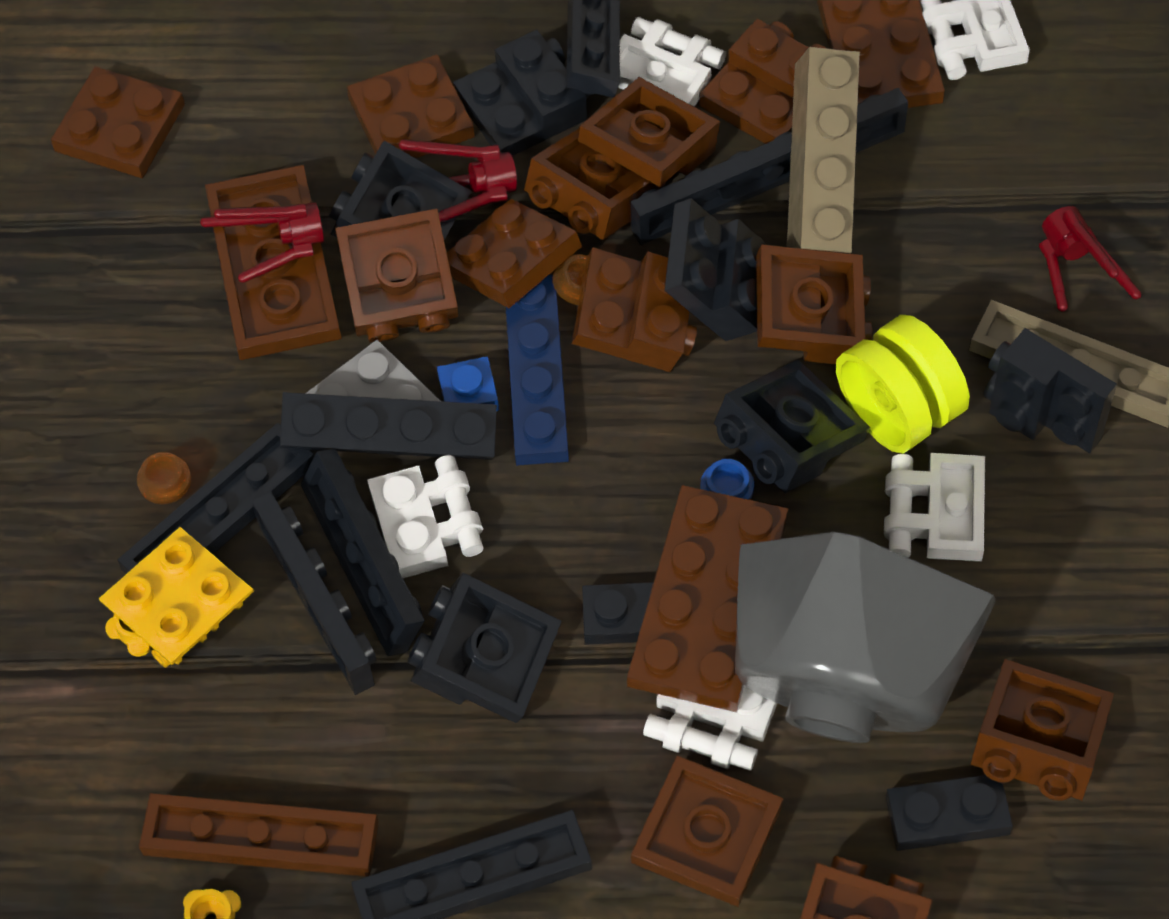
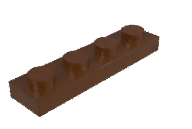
[139,793,379,877]

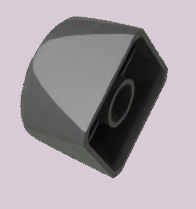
[735,532,996,743]

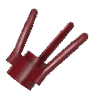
[399,140,517,222]
[200,202,324,283]
[1039,206,1141,312]

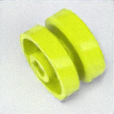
[836,315,970,454]

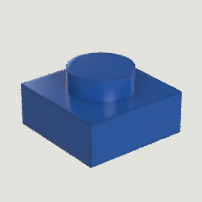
[437,356,499,411]

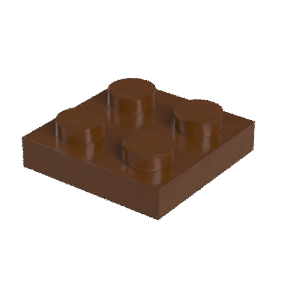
[347,55,475,159]
[51,66,185,179]
[446,199,582,308]
[631,756,783,907]

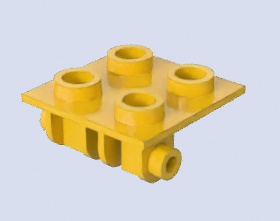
[99,527,254,668]

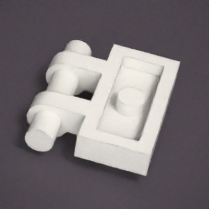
[921,0,1030,80]
[618,17,726,107]
[884,453,985,561]
[367,455,484,578]
[643,686,777,771]

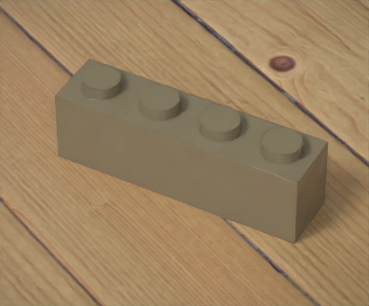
[787,47,860,254]

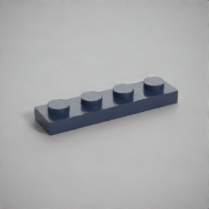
[506,274,569,466]

